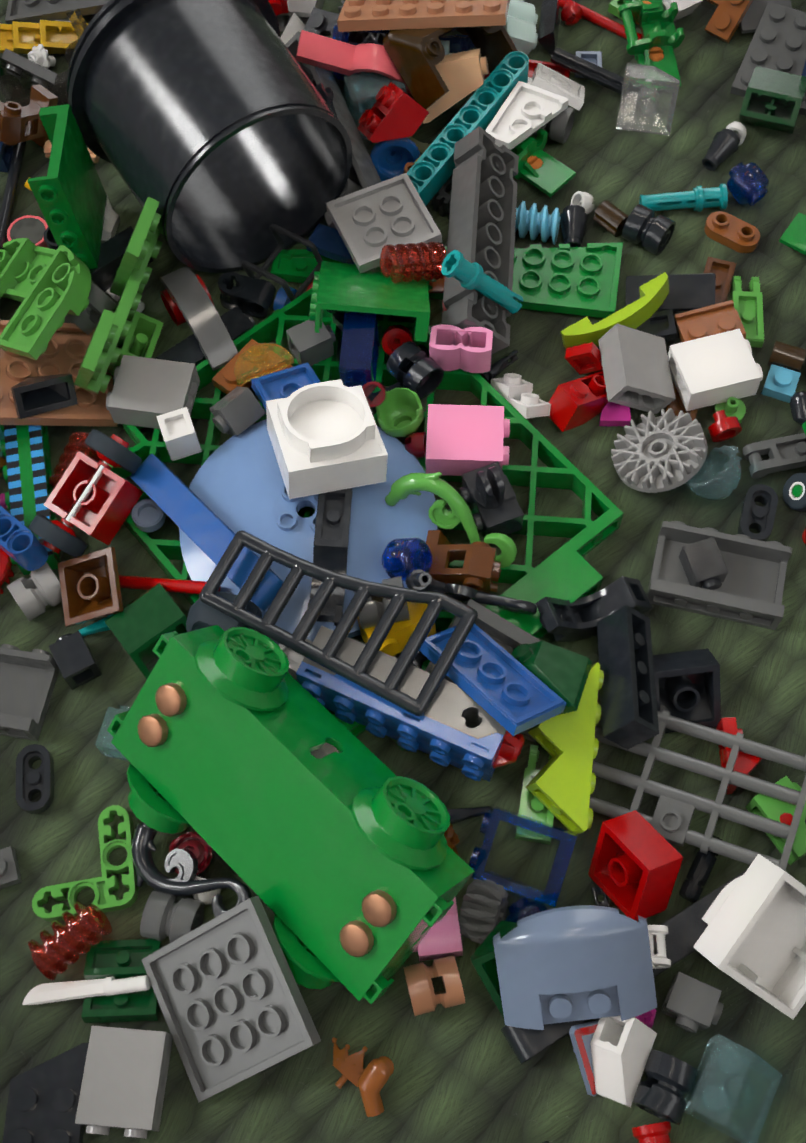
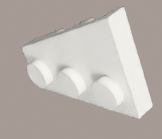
[485,81,569,150]

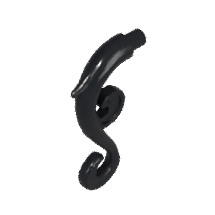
[406,569,537,615]
[131,823,252,917]

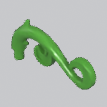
[385,472,517,568]

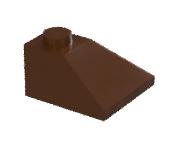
[58,547,123,627]

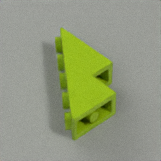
[526,662,604,835]

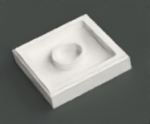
[531,63,585,111]

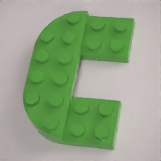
[74,197,163,394]
[0,238,91,360]

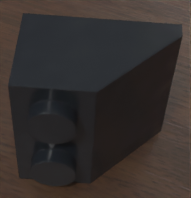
[653,648,721,733]

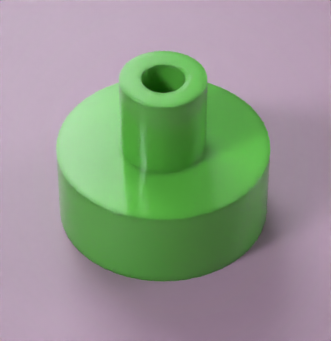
[713,397,746,424]

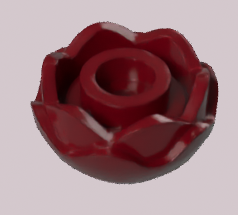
[169,832,212,875]

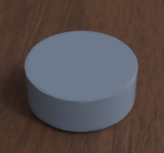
[132,499,166,532]

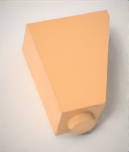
[423,48,489,124]

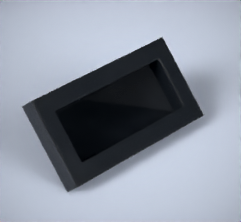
[11,374,78,419]

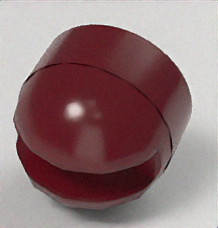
[362,381,387,407]
[405,432,427,458]

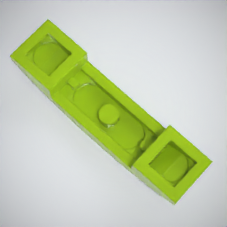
[561,272,669,349]

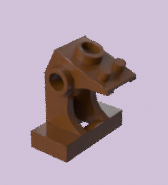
[0,84,58,149]
[420,530,501,593]

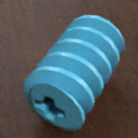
[515,200,561,245]

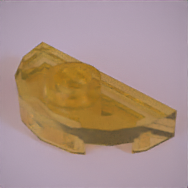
[234,343,294,385]

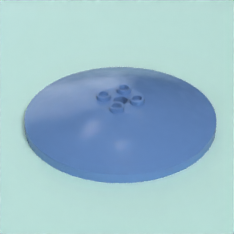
[179,419,437,642]

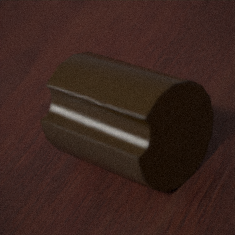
[593,200,629,237]
[767,341,806,372]

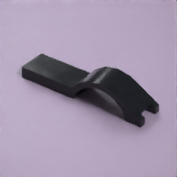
[307,488,352,626]

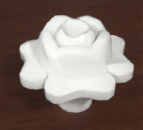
[27,44,56,69]

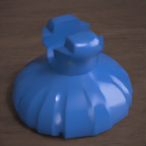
[370,137,420,182]

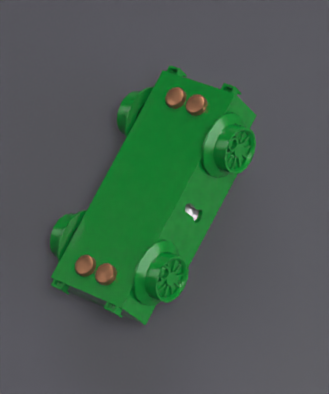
[107,624,475,1005]

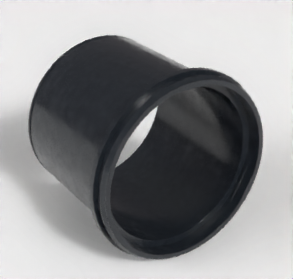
[67,0,352,273]

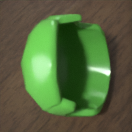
[376,388,424,437]

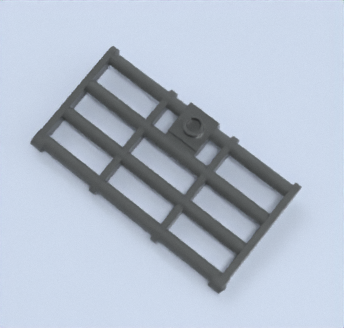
[589,690,806,871]

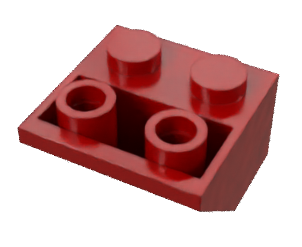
[357,82,429,143]

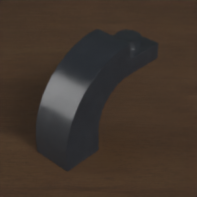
[535,576,652,642]

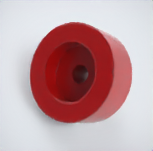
[382,325,413,356]
[708,410,742,442]

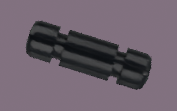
[679,835,722,903]

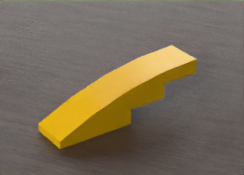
[0,20,89,54]

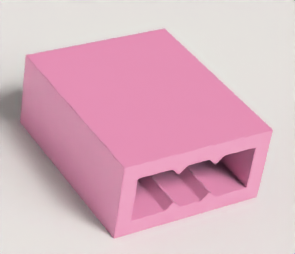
[426,404,510,476]

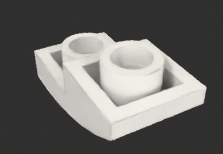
[490,373,551,419]

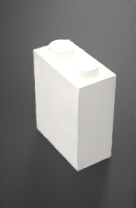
[668,329,763,411]

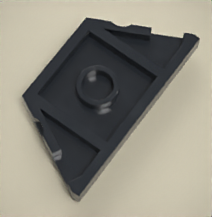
[3,1043,89,1143]

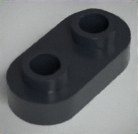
[738,484,778,542]
[16,744,54,814]

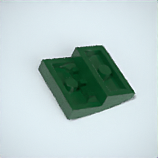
[81,939,162,1023]

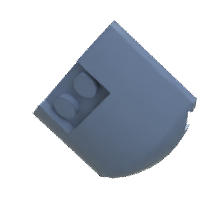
[493,905,657,1030]

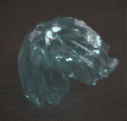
[686,445,742,500]

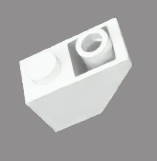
[590,1016,657,1107]

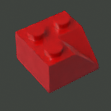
[588,810,683,921]

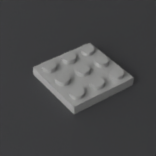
[326,173,442,273]

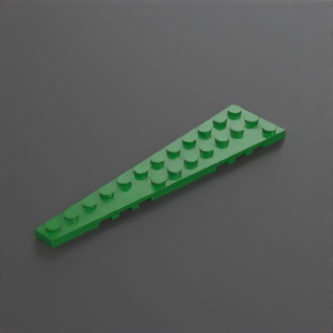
[270,242,623,318]

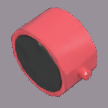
[7,215,48,248]

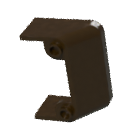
[383,26,518,110]

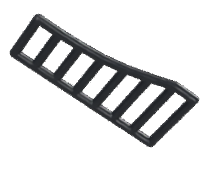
[199,530,478,717]

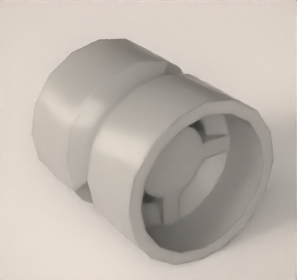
[7,562,62,621]

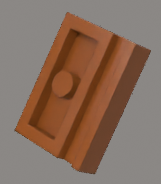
[674,300,746,342]

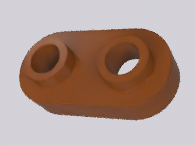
[704,211,760,253]

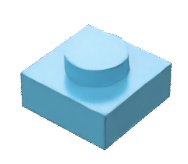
[761,364,801,403]

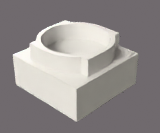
[266,379,388,499]
[693,854,806,1020]

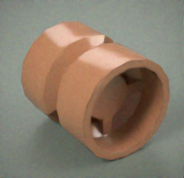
[403,954,465,1016]

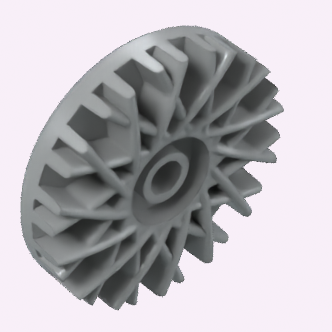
[611,408,708,493]

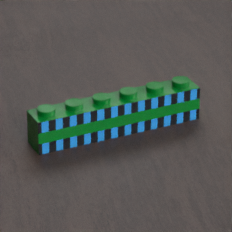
[0,425,61,575]

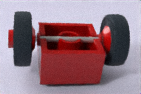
[29,429,143,558]

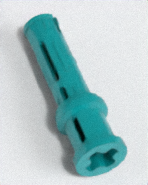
[639,183,728,212]
[441,250,523,314]

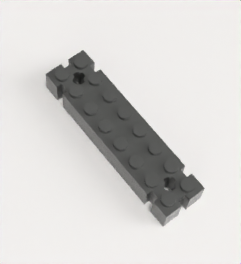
[441,126,519,354]

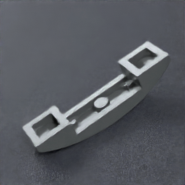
[160,266,238,371]

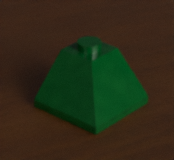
[511,641,592,715]

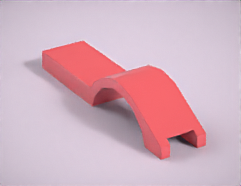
[295,30,411,94]

